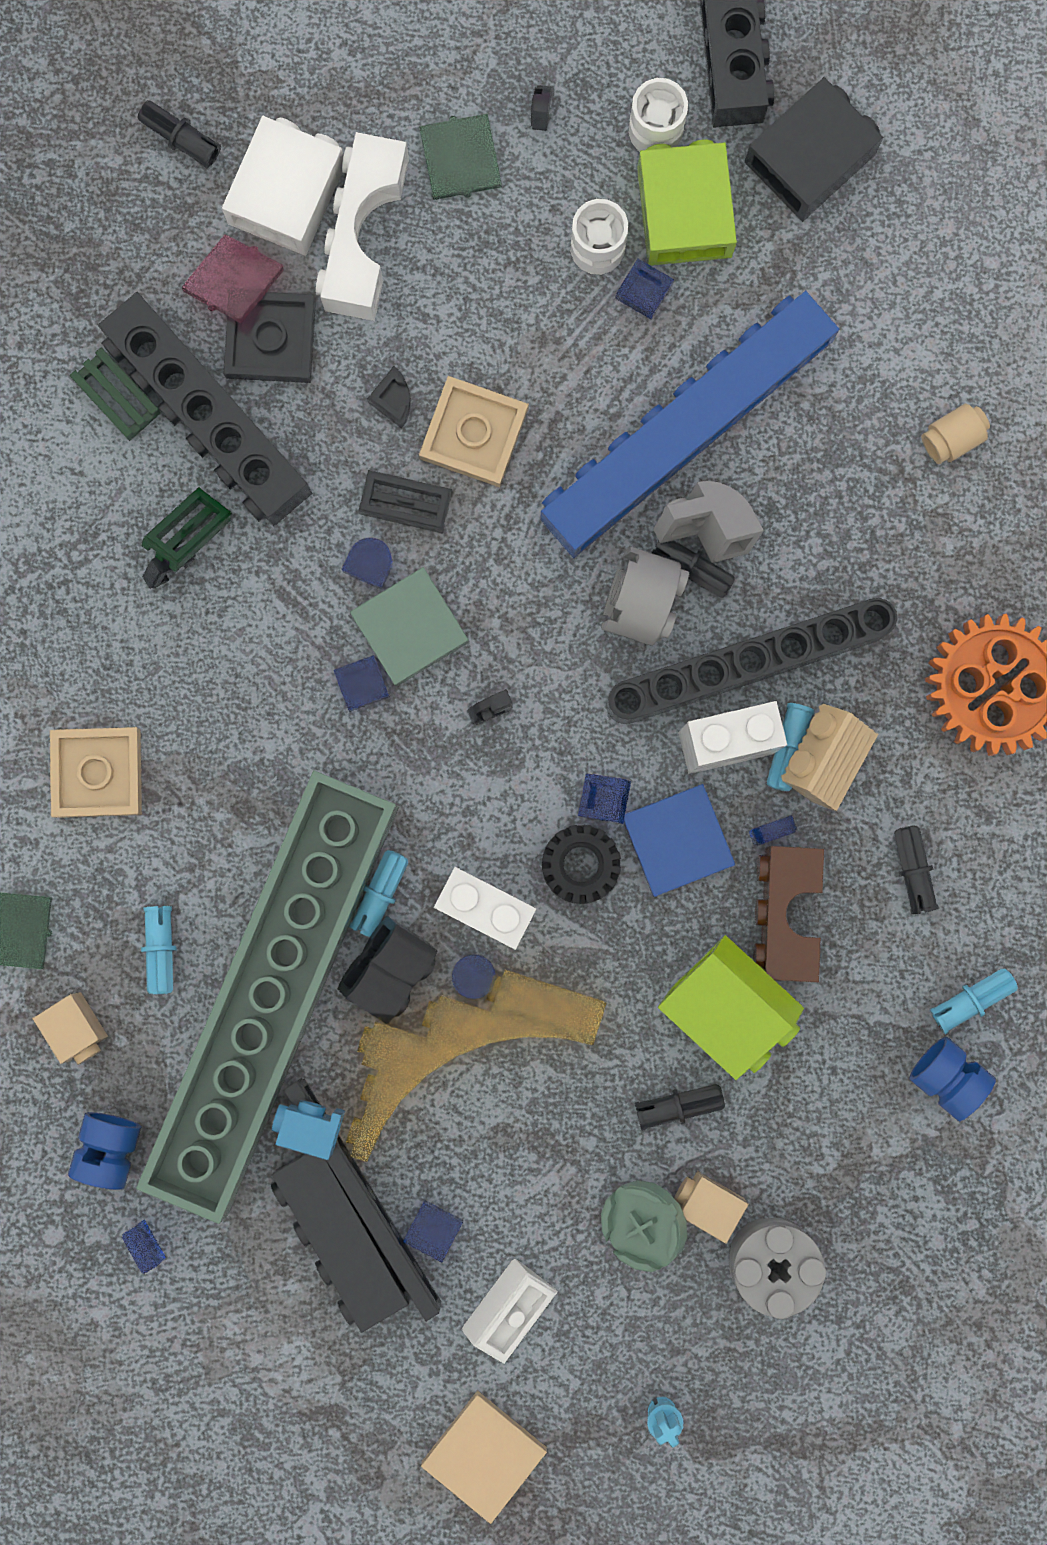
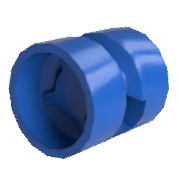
[909,1036,996,1122]
[68,1112,142,1190]

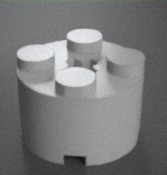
[601,546,689,646]
[729,1218,826,1319]

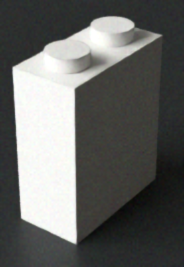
[222,116,344,256]
[678,701,787,774]
[434,867,536,950]

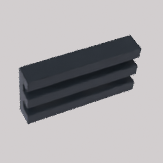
[358,470,453,534]

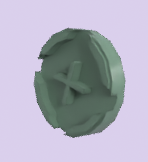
[601,1180,687,1272]

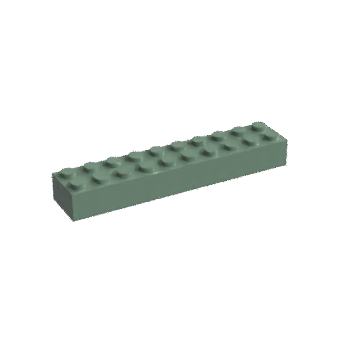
[136,770,399,1224]

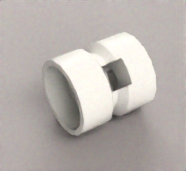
[629,78,688,152]
[570,199,628,275]

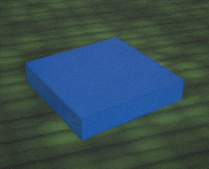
[621,784,735,897]

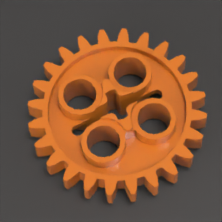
[925,614,1047,756]

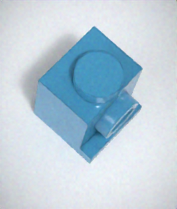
[272,1100,345,1160]

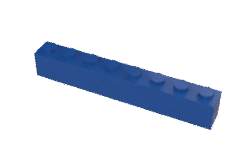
[541,290,840,559]

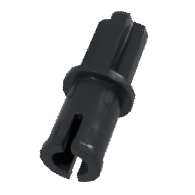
[137,100,221,169]
[651,540,735,598]
[894,825,939,914]
[635,1084,725,1131]

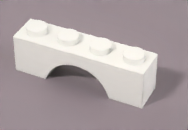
[316,132,409,321]

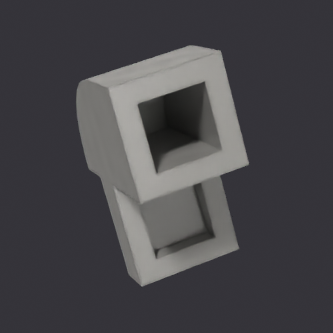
[653,481,764,563]

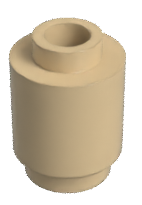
[921,403,990,464]

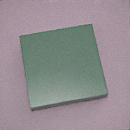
[350,567,469,687]

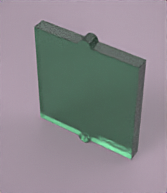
[419,113,502,200]
[0,892,52,969]

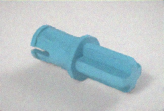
[767,703,815,791]
[349,850,408,937]
[141,906,177,995]
[930,969,1018,1034]
[647,1397,683,1448]

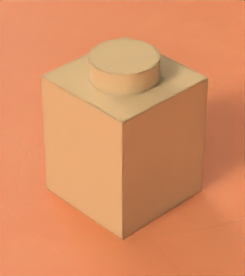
[32,992,108,1065]
[674,1171,749,1244]

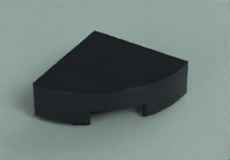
[531,85,552,131]
[367,366,411,429]
[142,545,196,589]
[467,689,513,725]

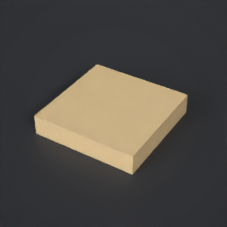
[419,376,529,487]
[50,727,142,818]
[421,1390,547,1524]

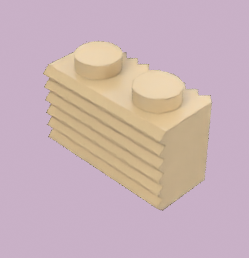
[781,704,878,811]

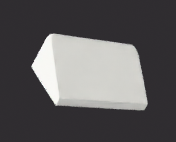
[462,1259,558,1364]

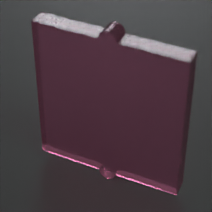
[182,234,284,324]

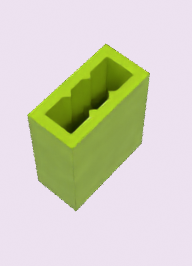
[637,139,737,266]
[658,935,804,1080]

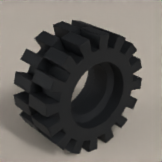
[542,824,621,904]

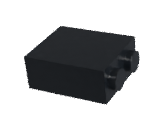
[744,77,884,222]

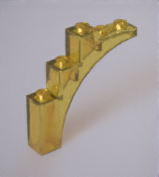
[346,968,607,1162]

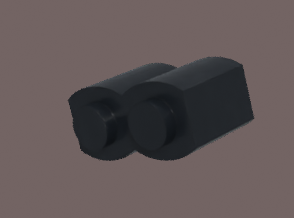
[337,916,437,1024]

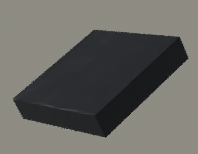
[223,290,316,383]

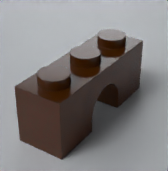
[753,846,824,983]

